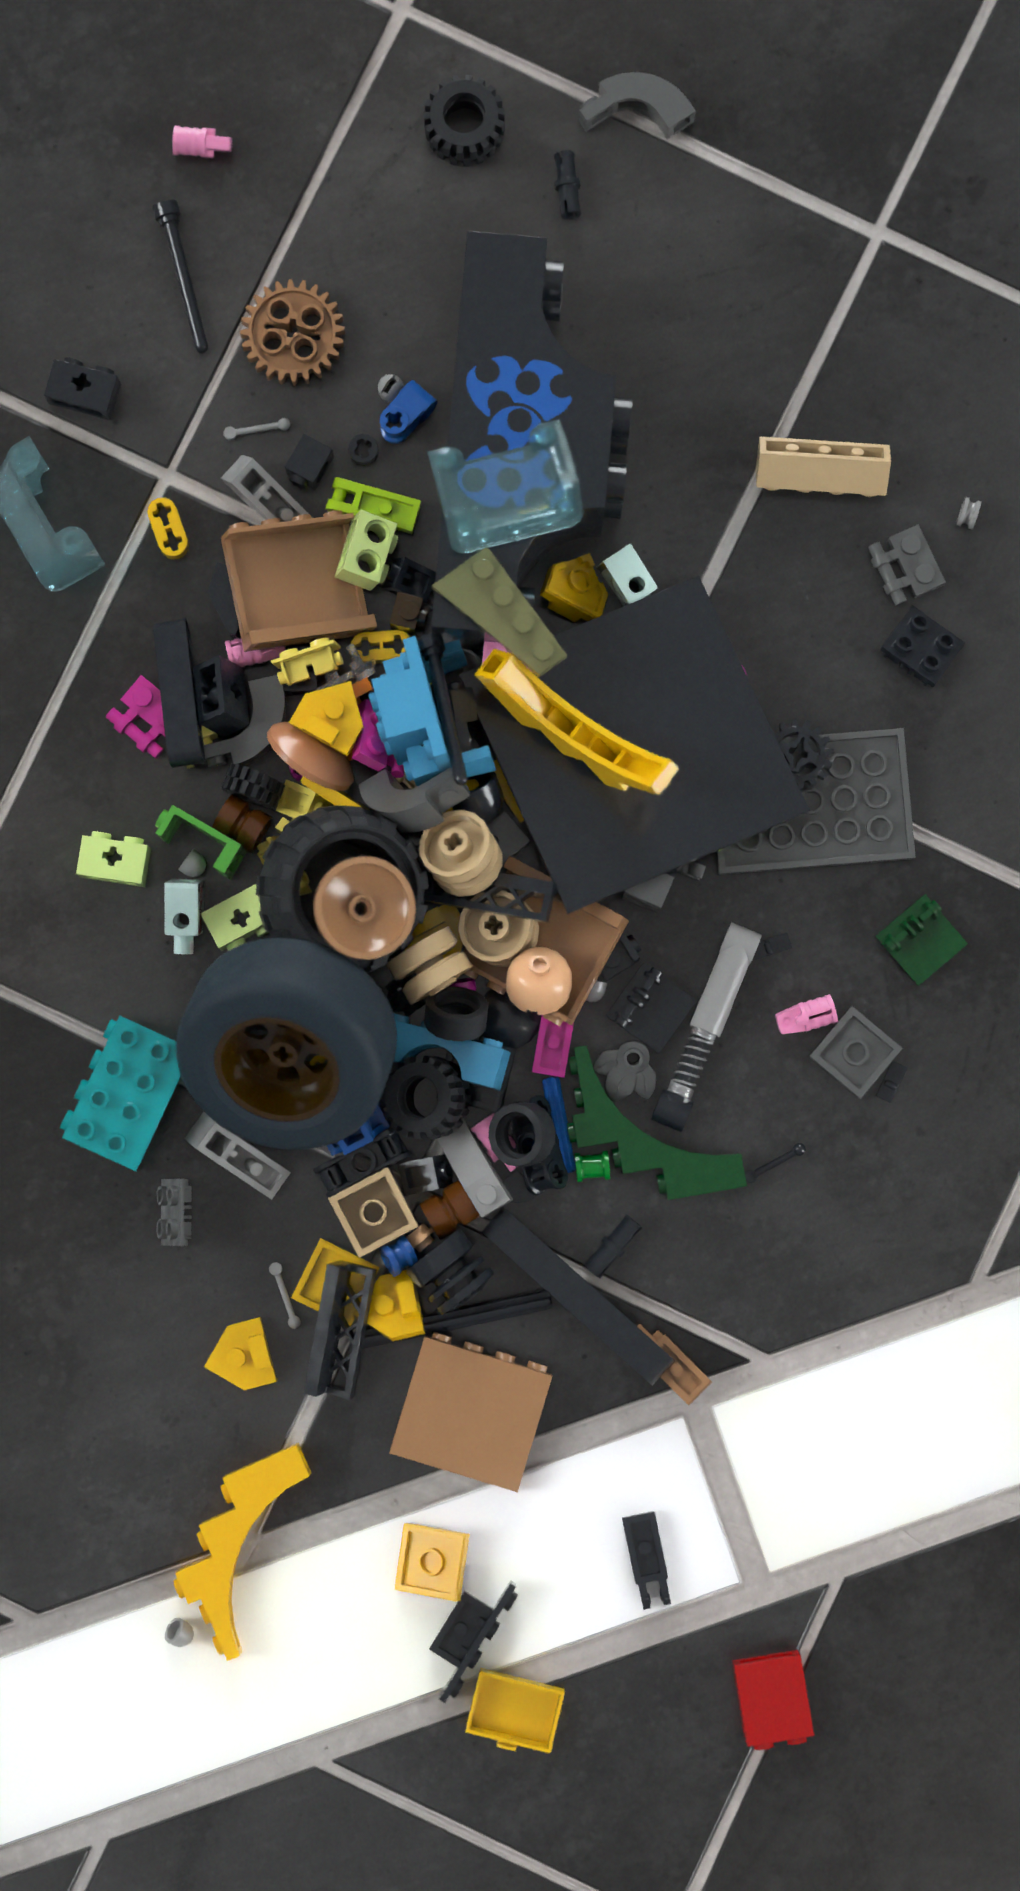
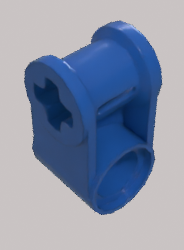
[380,380,438,444]

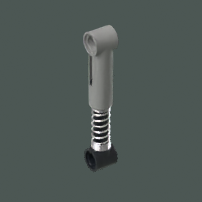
[651,922,762,1132]

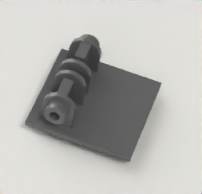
[156,1179,192,1246]

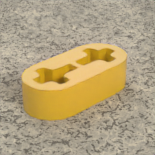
[147,497,189,560]
[350,630,410,664]

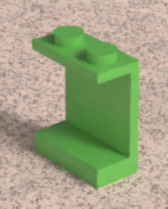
[155,805,247,880]

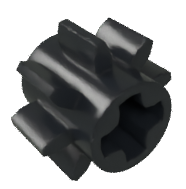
[385,978,425,1017]

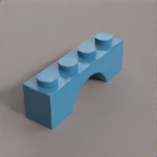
[393,1013,511,1091]

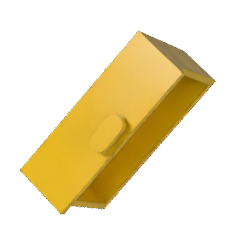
[465,1668,565,1753]

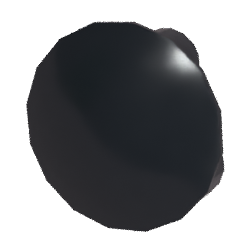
[482,989,541,1048]

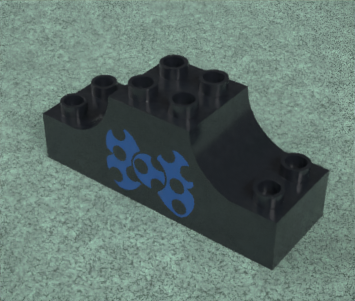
[431,231,632,655]

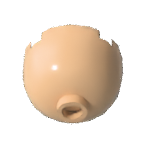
[506,947,572,1015]

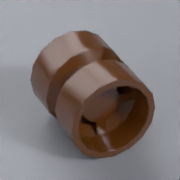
[212,794,273,854]
[419,1180,480,1240]

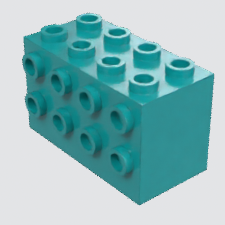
[60,1015,181,1171]

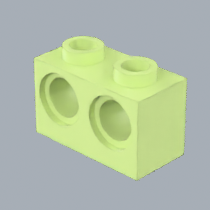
[335,510,398,591]

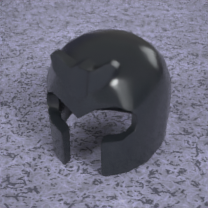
[452,771,503,822]

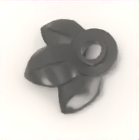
[593,1040,656,1101]

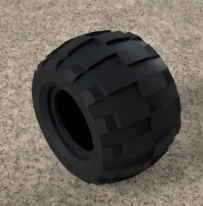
[256,805,429,973]

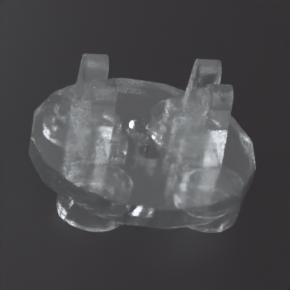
[317,644,377,690]

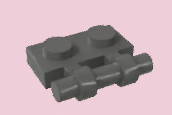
[868,524,946,606]

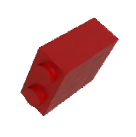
[732,1650,814,1750]

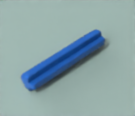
[542,1077,576,1173]

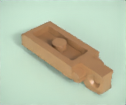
[637,1324,712,1406]

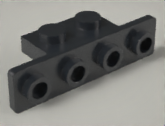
[429,1580,518,1703]

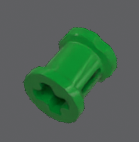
[575,1150,610,1183]

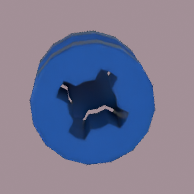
[379,1235,418,1277]

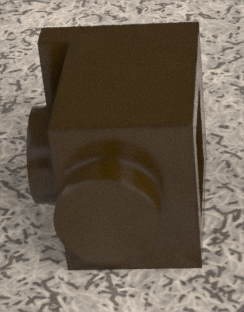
[390,592,431,638]

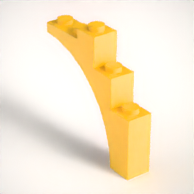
[474,649,679,795]
[173,1443,311,1662]

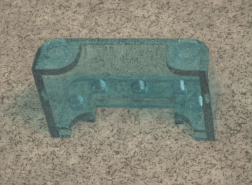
[428,419,583,553]
[0,436,105,591]

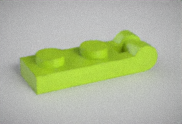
[325,477,421,534]

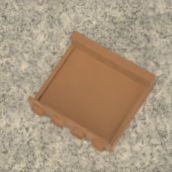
[221,510,377,652]
[463,855,629,1026]
[389,1332,552,1493]

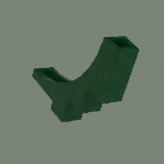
[567,1045,747,1200]

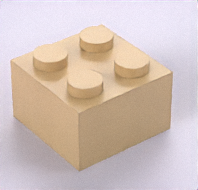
[328,1167,419,1258]

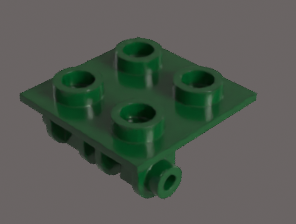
[875,894,968,986]

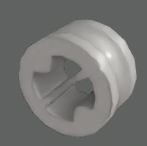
[956,497,981,529]

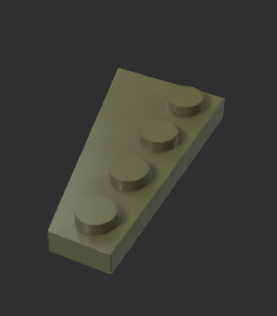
[432,547,567,677]

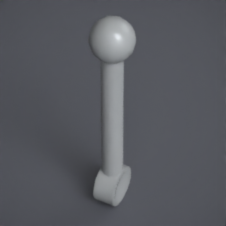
[224,418,291,441]
[269,1262,301,1329]

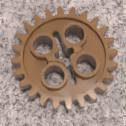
[240,279,345,386]

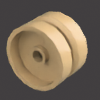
[419,810,502,897]
[458,890,539,967]
[386,927,473,1005]

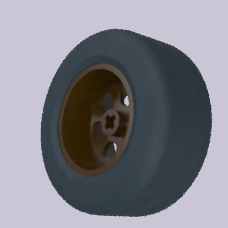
[176,938,397,1150]

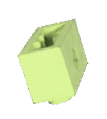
[76,831,151,887]
[200,884,269,951]

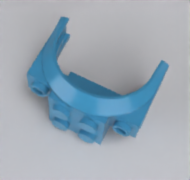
[369,636,496,787]

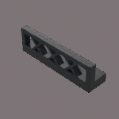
[424,873,562,923]
[304,1260,377,1400]

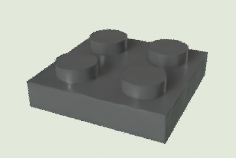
[809,1006,903,1099]

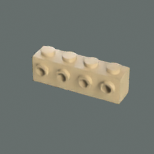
[756,437,891,497]

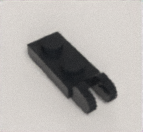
[622,1510,671,1610]

